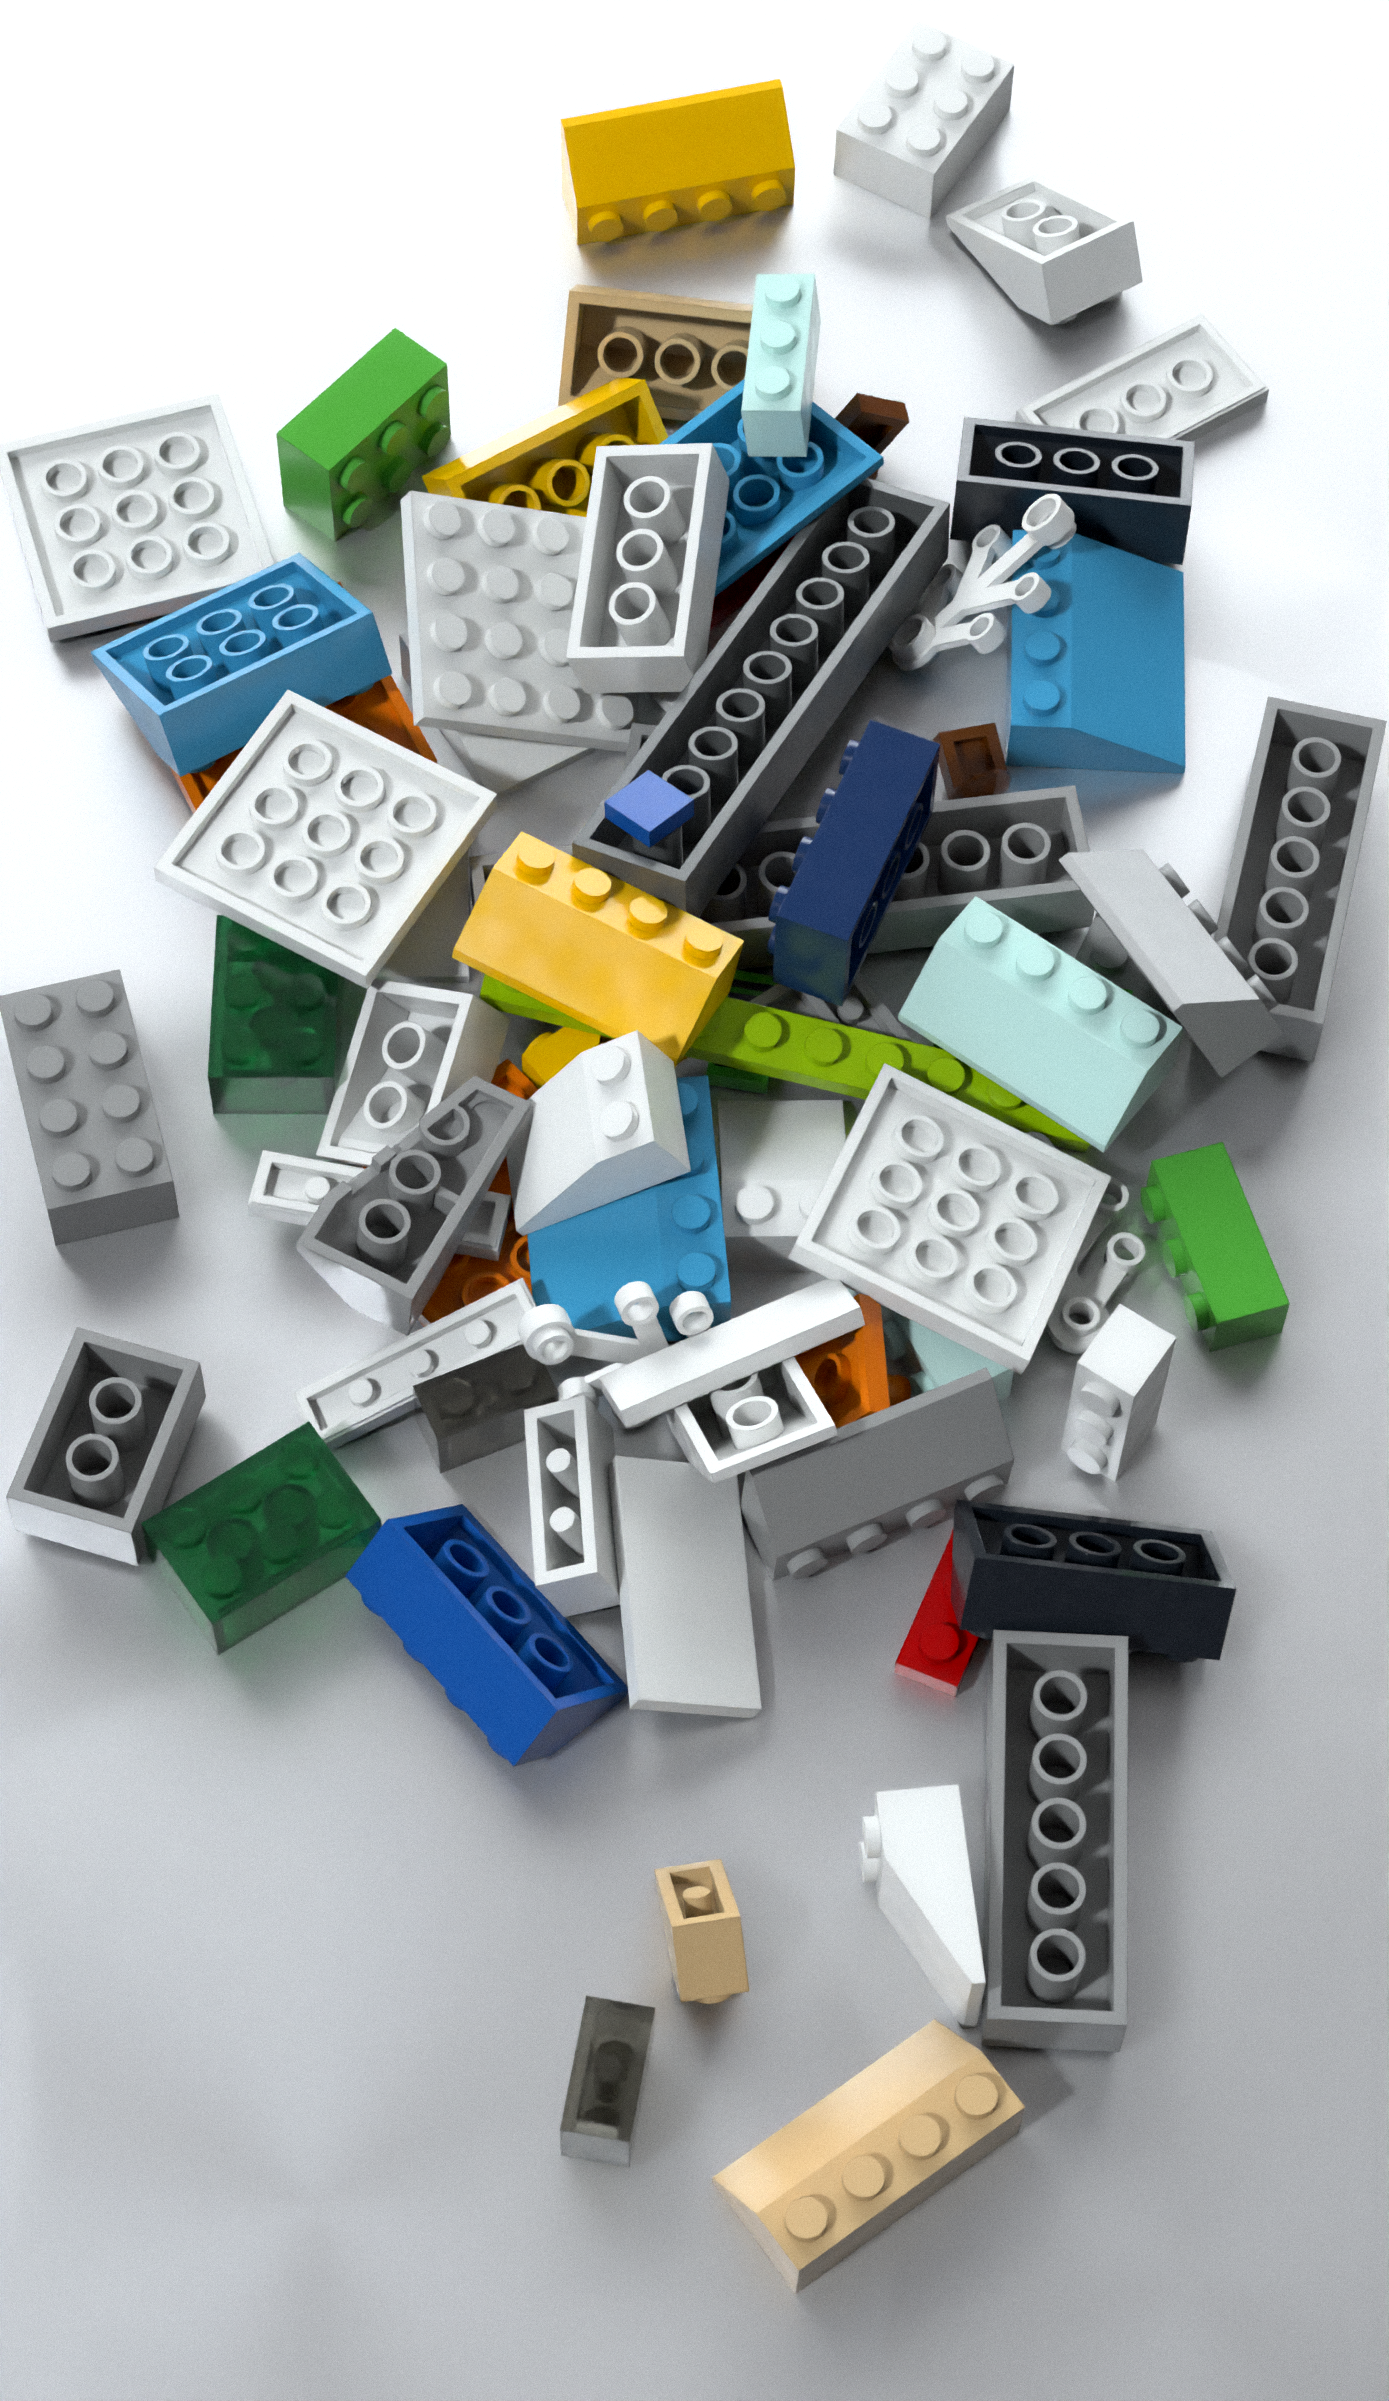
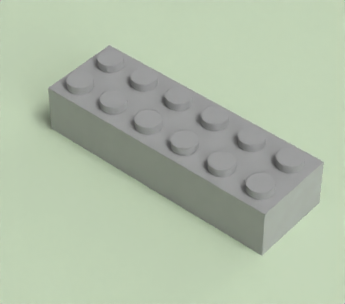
[1214,696,1387,1062]
[981,1630,1128,2052]

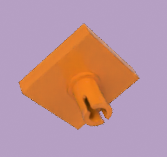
[794,1293,911,1429]

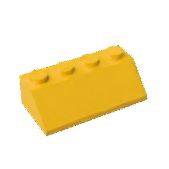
[561,79,795,245]
[422,377,668,517]
[452,831,744,1068]

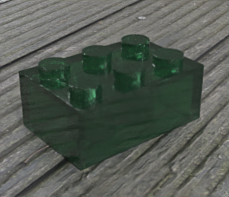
[208,915,344,1115]
[141,1421,382,1656]

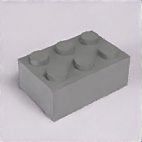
[6,1327,206,1566]

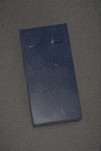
[767,719,940,1007]

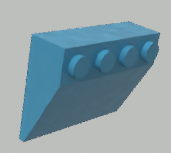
[660,379,884,597]
[1005,530,1186,774]
[91,553,393,777]
[527,1076,731,1341]

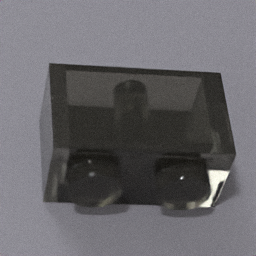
[413,1344,559,1474]
[560,1995,655,2168]

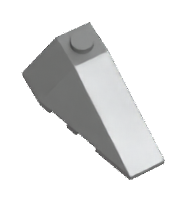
[296,1075,531,1336]

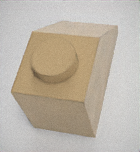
[654,1859,749,2004]

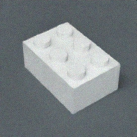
[833,20,1015,219]

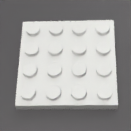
[0,393,274,642]
[400,491,639,752]
[153,690,498,989]
[788,1063,1111,1375]

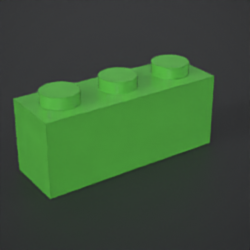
[1140,1142,1290,1352]

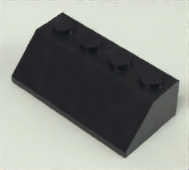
[950,417,1195,565]
[951,1499,1237,1663]

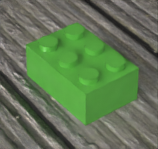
[276,328,451,542]

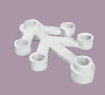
[888,494,1076,671]
[1025,1132,1145,1354]
[518,1281,714,1429]

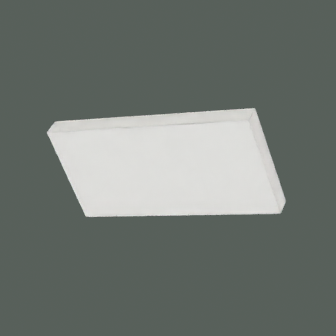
[1015,314,1269,441]
[608,1455,762,1718]

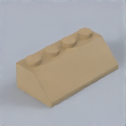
[558,284,753,421]
[712,2019,1025,2294]

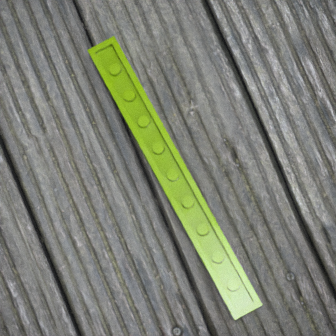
[479,974,1090,1153]

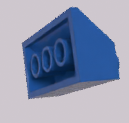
[345,1504,628,1767]

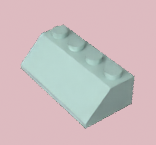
[898,896,1183,1153]

